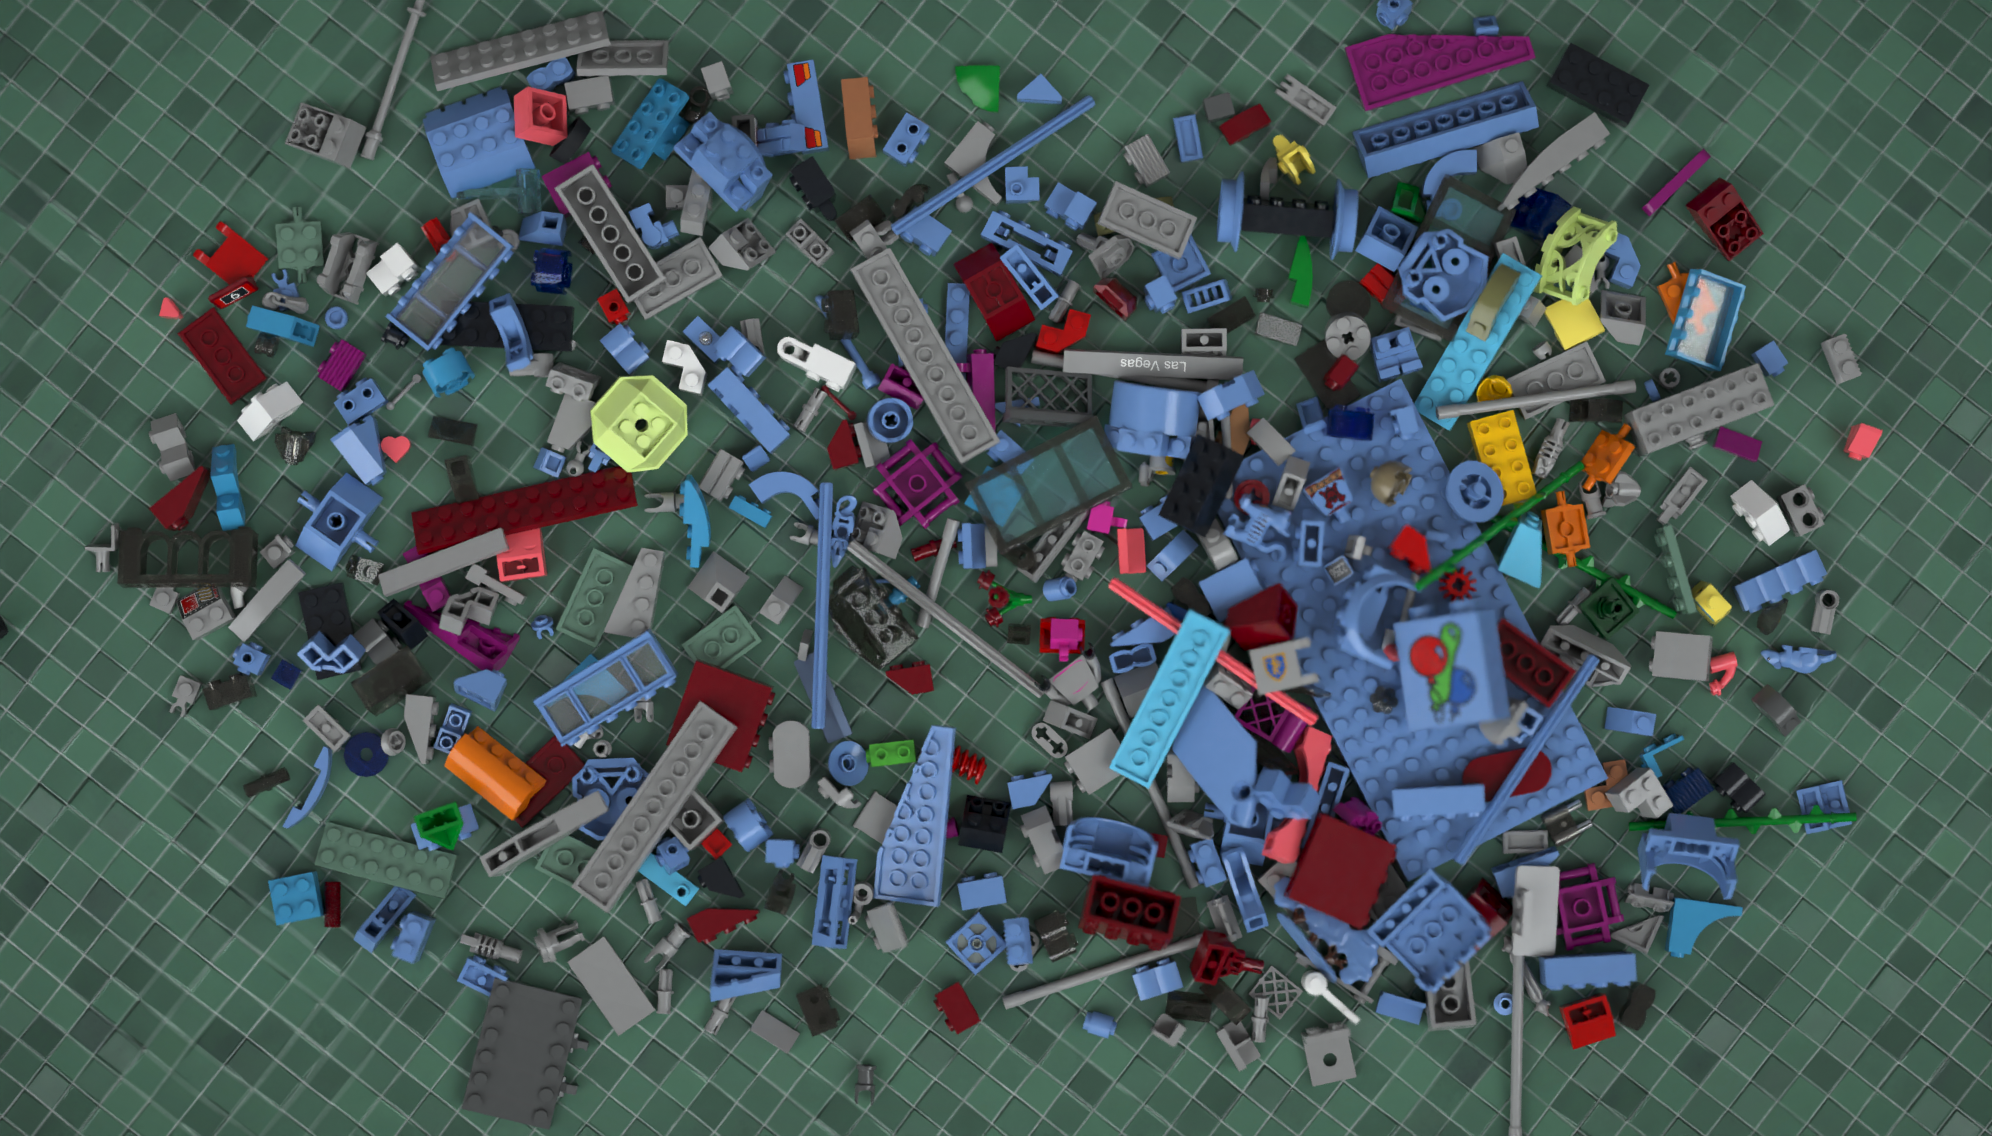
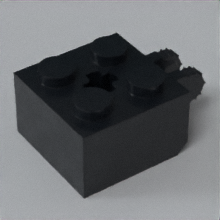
[789,156,838,222]

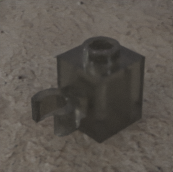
[764,869,796,915]

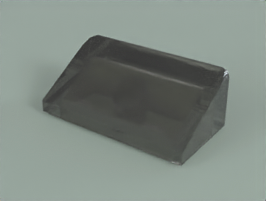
[1206,296,1256,333]
[428,416,478,446]
[1165,990,1212,1023]

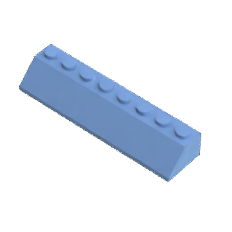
[1352,81,1539,178]

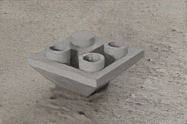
[708,218,776,271]
[849,501,903,559]
[687,551,750,613]

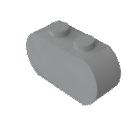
[1196,518,1238,572]
[769,721,811,788]

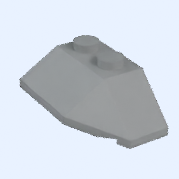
[1540,625,1631,687]

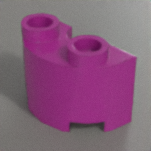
[1333,797,1382,836]

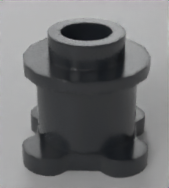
[381,322,410,350]

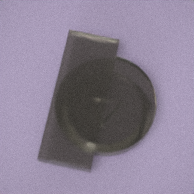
[1757,598,1788,635]

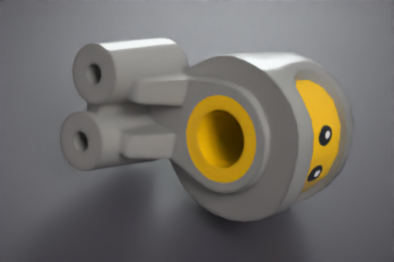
[1138,455,1176,486]

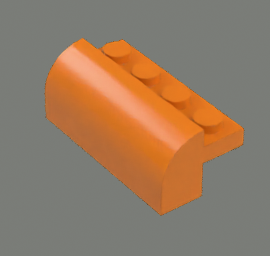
[444,726,546,821]

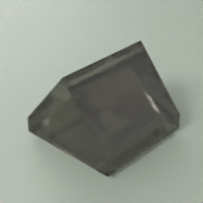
[1007,623,1031,645]

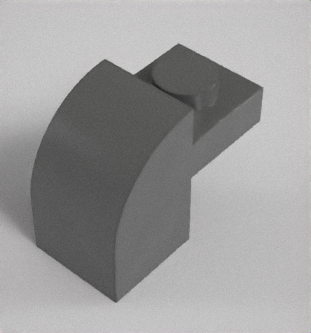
[1751,684,1801,737]

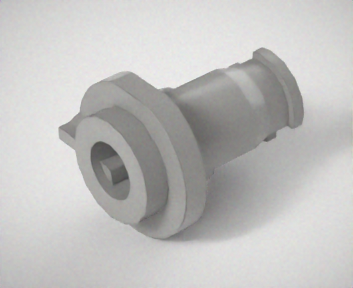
[534,920,585,963]

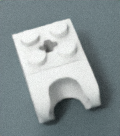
[777,337,857,392]

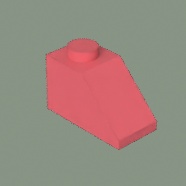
[1843,423,1883,461]

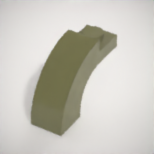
[1466,263,1521,341]

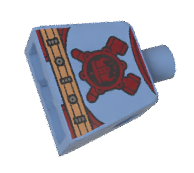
[1301,467,1353,525]

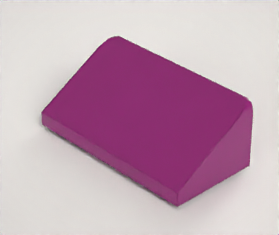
[1712,426,1762,463]

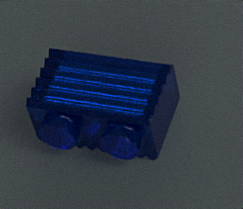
[1326,405,1375,441]

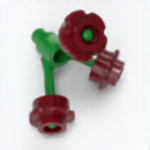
[977,570,1032,628]

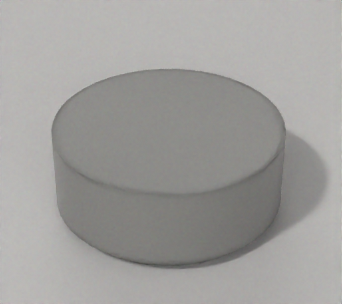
[497,229,520,251]

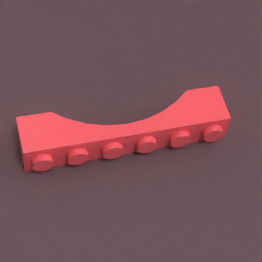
[1261,726,1333,864]

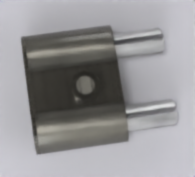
[1540,799,1593,848]

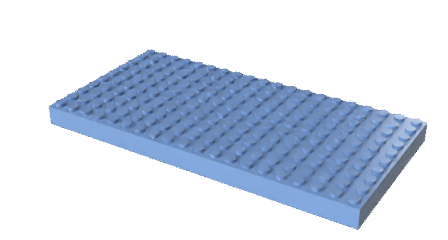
[1217,379,1608,881]

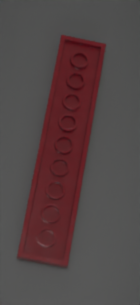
[411,466,638,555]

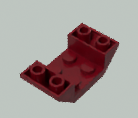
[953,242,1035,342]

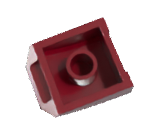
[1093,277,1137,321]

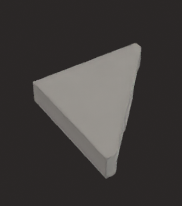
[1610,915,1664,954]

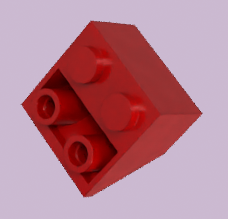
[1387,524,1431,575]
[1559,993,1616,1050]

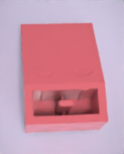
[497,528,548,582]

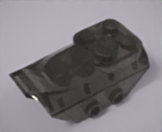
[829,565,919,670]

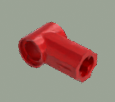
[421,217,458,262]

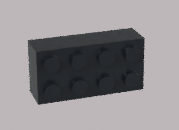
[1546,43,1649,128]
[1159,435,1245,538]

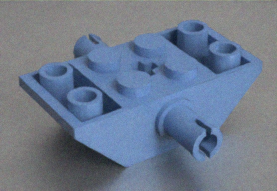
[295,473,384,571]
[1203,774,1285,866]

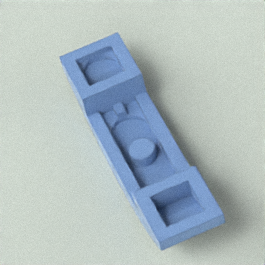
[283,746,332,829]

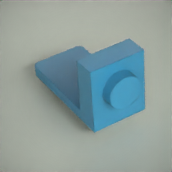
[1639,733,1684,778]

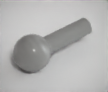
[947,172,973,213]

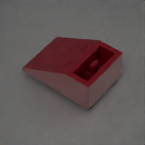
[1685,177,1764,261]

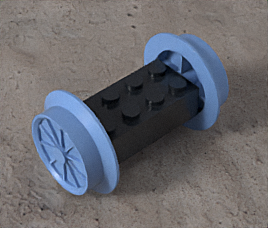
[1217,171,1358,260]

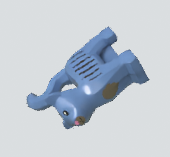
[1223,494,1291,562]

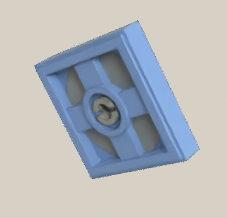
[945,912,1007,975]

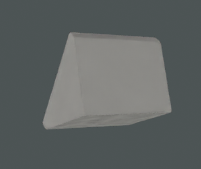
[1113,662,1159,719]

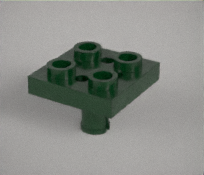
[1577,577,1640,640]

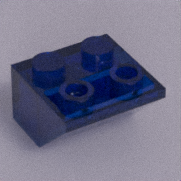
[1505,188,1571,242]

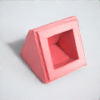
[159,297,184,319]

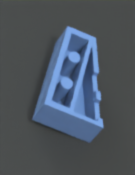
[710,949,782,1002]

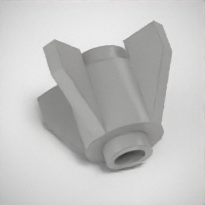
[1601,471,1641,508]

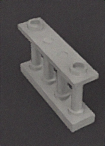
[1293,926,1399,1004]

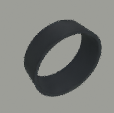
[549,117,591,164]

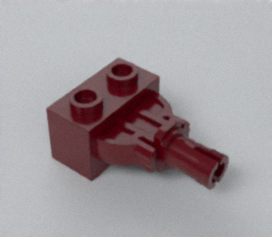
[1189,929,1264,985]

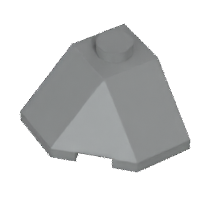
[1473,132,1527,185]

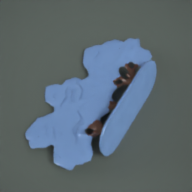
[1274,877,1379,985]

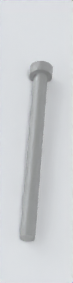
[1031,350,1219,394]

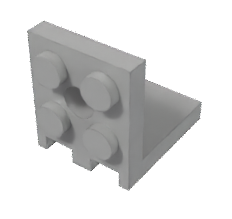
[1301,1022,1357,1086]

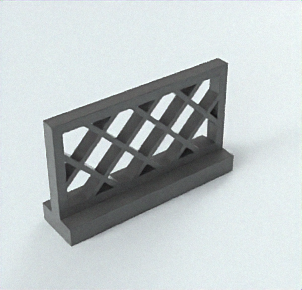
[1003,367,1095,429]

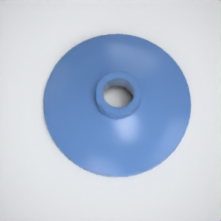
[828,741,869,786]

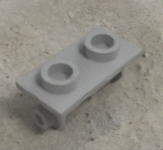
[1625,883,1674,912]
[1206,895,1242,942]

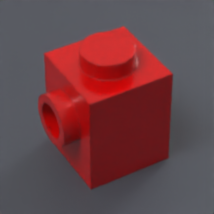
[597,288,631,325]

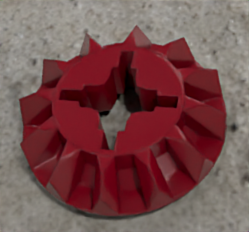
[1234,479,1270,515]

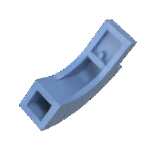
[1421,150,1477,219]
[489,293,534,372]
[749,472,819,521]

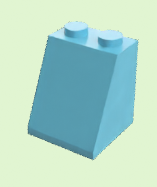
[1498,511,1542,588]

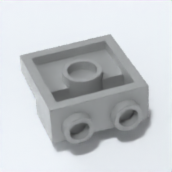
[545,362,601,402]

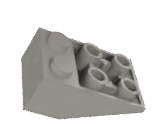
[285,102,367,169]

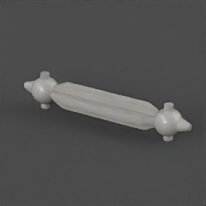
[1502,936,1551,1017]

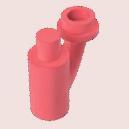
[1709,651,1738,696]

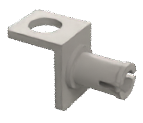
[85,523,120,572]

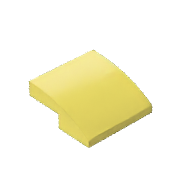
[1544,298,1605,351]

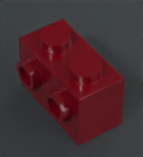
[934,980,981,1035]

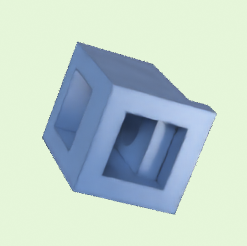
[1389,405,1419,441]

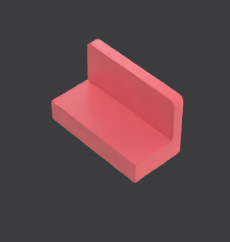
[1117,528,1146,574]

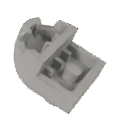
[1479,697,1528,745]
[818,776,861,808]

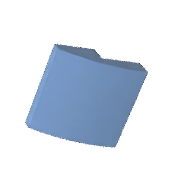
[1796,780,1852,834]

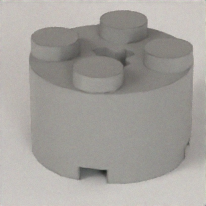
[1324,311,1371,360]

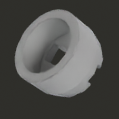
[1532,340,1552,360]

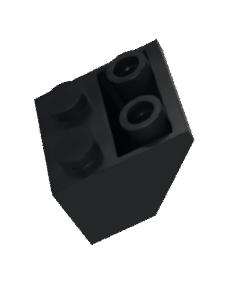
[958,795,1011,853]

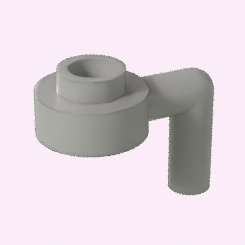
[848,881,874,925]

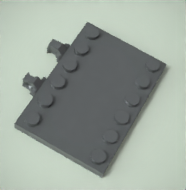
[461,977,589,1130]

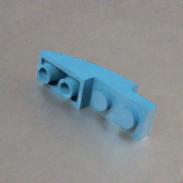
[679,474,711,568]

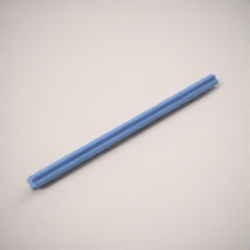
[891,95,1095,235]
[811,482,833,729]
[1454,654,1599,865]

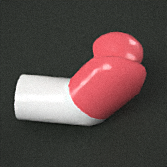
[1382,629,1399,662]

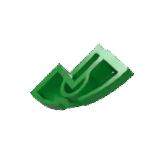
[955,65,1000,113]

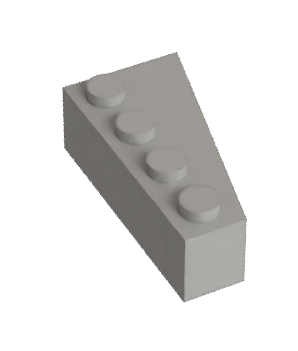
[604,548,666,638]

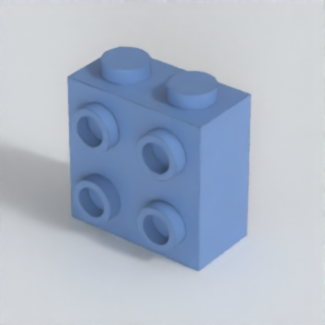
[391,911,436,964]

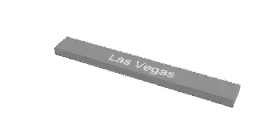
[1063,349,1244,380]

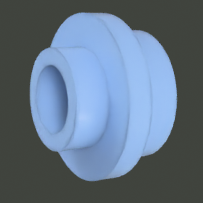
[1493,992,1512,1015]

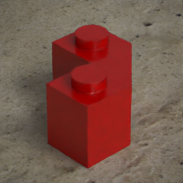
[1036,309,1091,354]

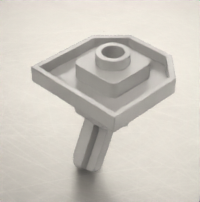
[1076,233,1135,279]

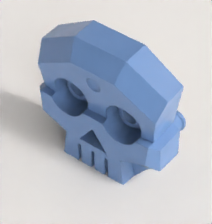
[1397,229,1488,322]
[572,758,649,840]

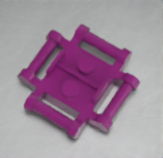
[872,439,963,529]
[1556,863,1625,951]

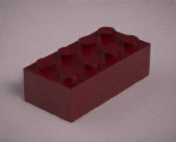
[1497,618,1576,708]

